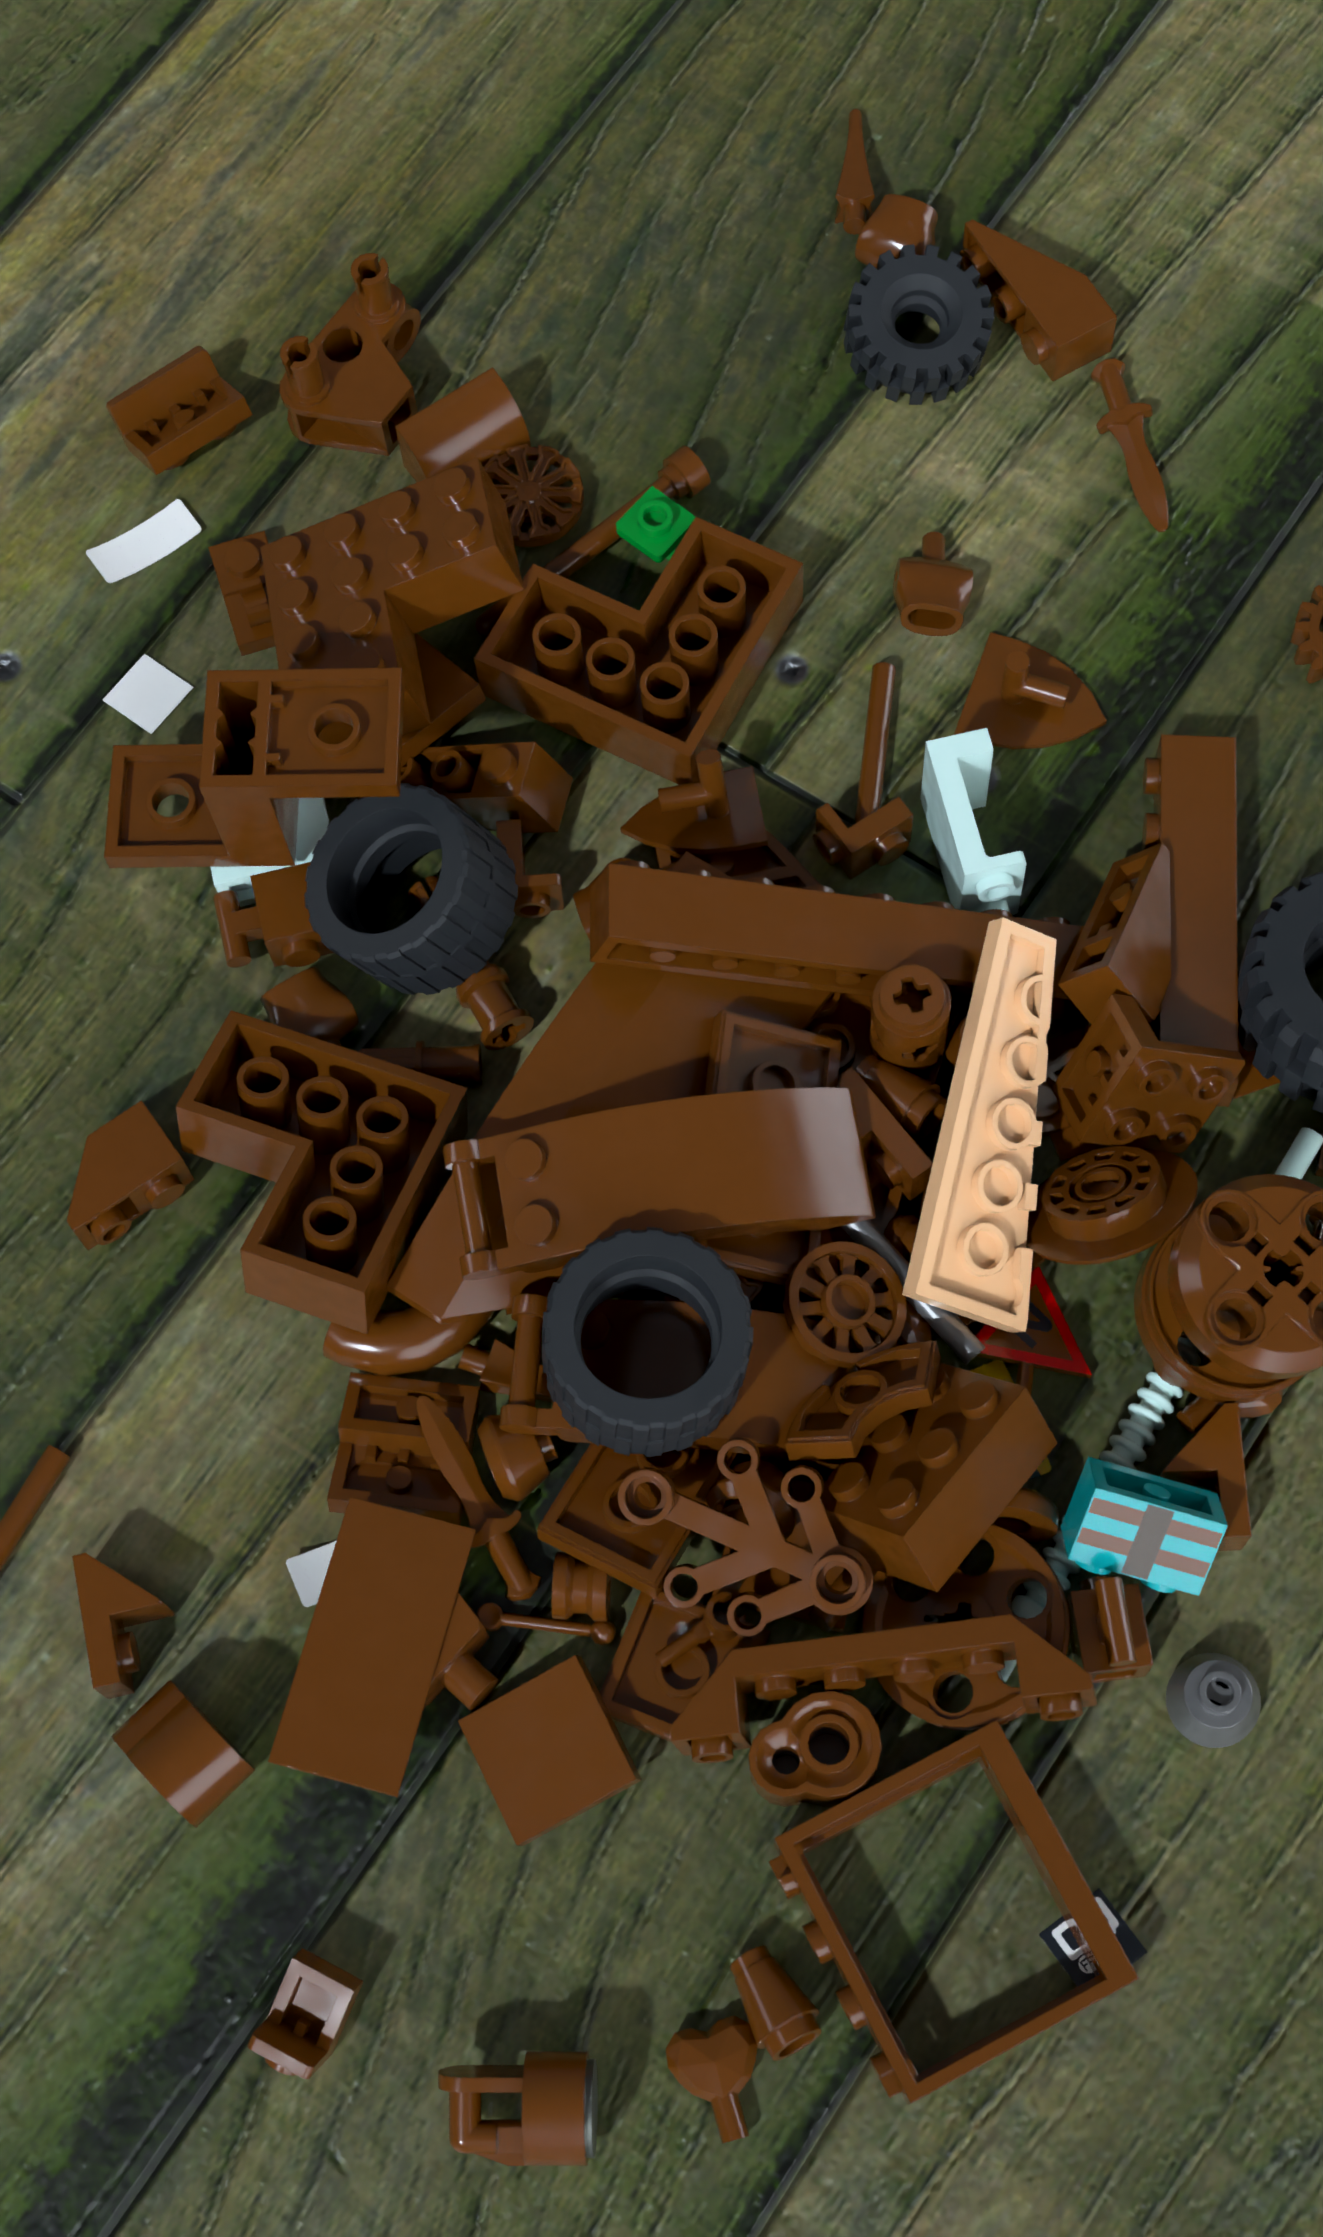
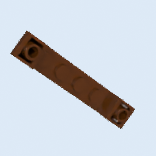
[670,1614,1097,1763]

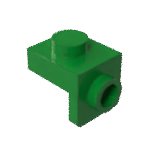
[616,486,696,563]

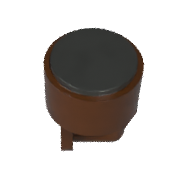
[438,2051,598,2166]

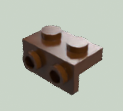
[106,346,253,476]

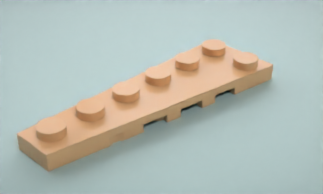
[902,917,1057,1333]

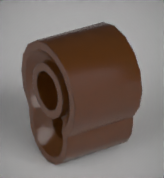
[111,1680,255,1828]
[748,1691,882,1807]

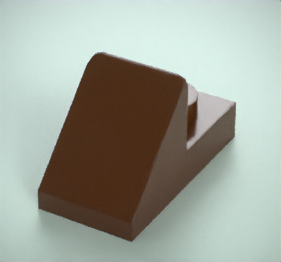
[840,1067,933,1201]
[1160,1403,1252,1551]
[72,1553,175,1699]

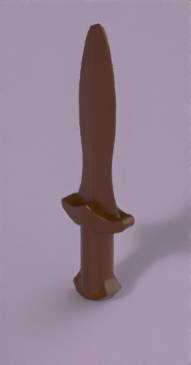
[1091,358,1169,532]
[416,1395,542,1601]

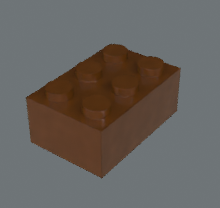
[821,1363,1057,1592]

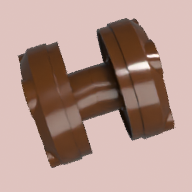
[1134,1174,1323,1403]

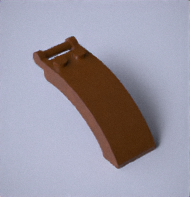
[443,1087,876,1280]
[499,1294,900,1470]

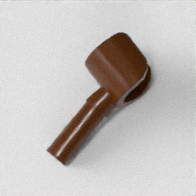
[655,1592,746,1668]

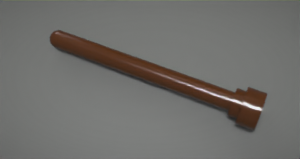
[475,445,711,637]

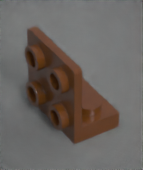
[1051,994,1246,1153]

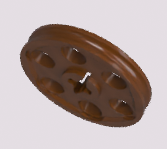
[863,1524,1071,1731]

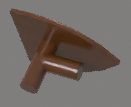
[954,632,1107,749]
[620,749,768,854]

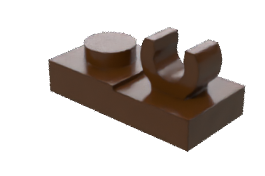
[208,531,275,656]

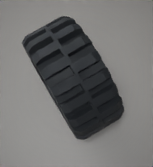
[1238,872,1323,1113]

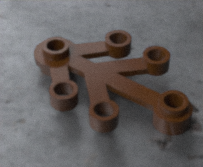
[618,1437,874,1637]

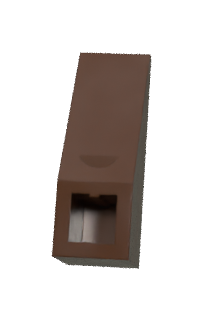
[960,219,1117,381]
[401,741,573,833]

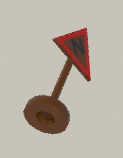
[976,1267,1092,1543]

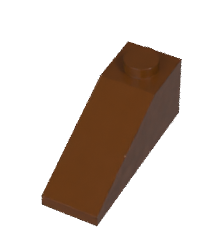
[1058,843,1171,1025]

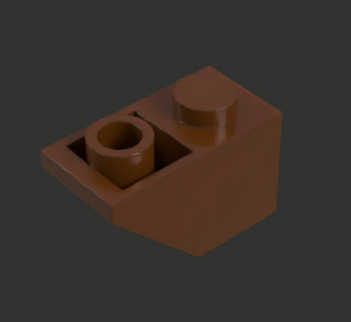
[66,1100,195,1250]

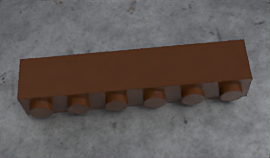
[1142,734,1238,1107]

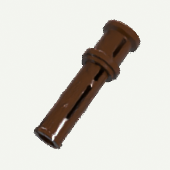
[408,875,534,1051]

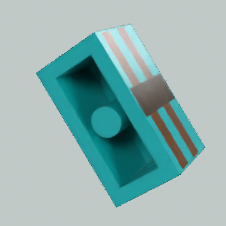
[1061,1456,1228,1596]

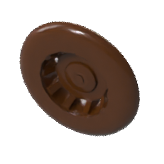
[1026,1146,1198,1265]

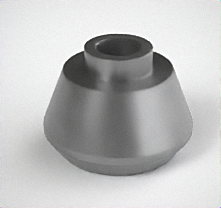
[1166,1653,1261,1748]

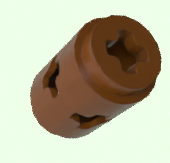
[870,964,951,1073]

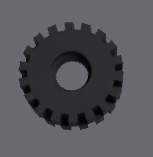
[843,244,994,405]

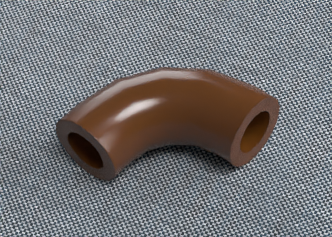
[323,1306,494,1376]

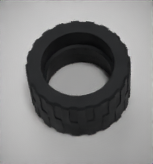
[304,783,518,995]
[542,1227,754,1457]

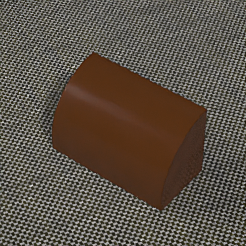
[395,367,531,482]

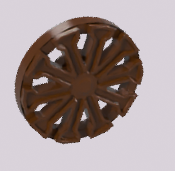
[484,444,584,547]
[782,1241,907,1368]

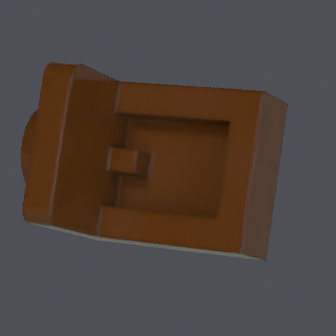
[813,797,913,880]
[496,819,564,918]
[247,1948,364,2079]

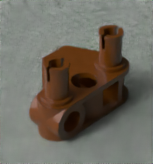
[279,253,421,456]

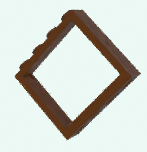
[769,1720,1139,2106]

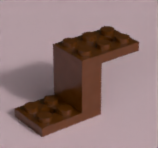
[104,667,405,868]

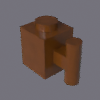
[213,862,334,968]
[1067,1576,1153,1683]

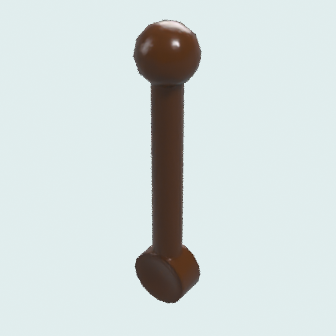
[477,1603,616,1645]

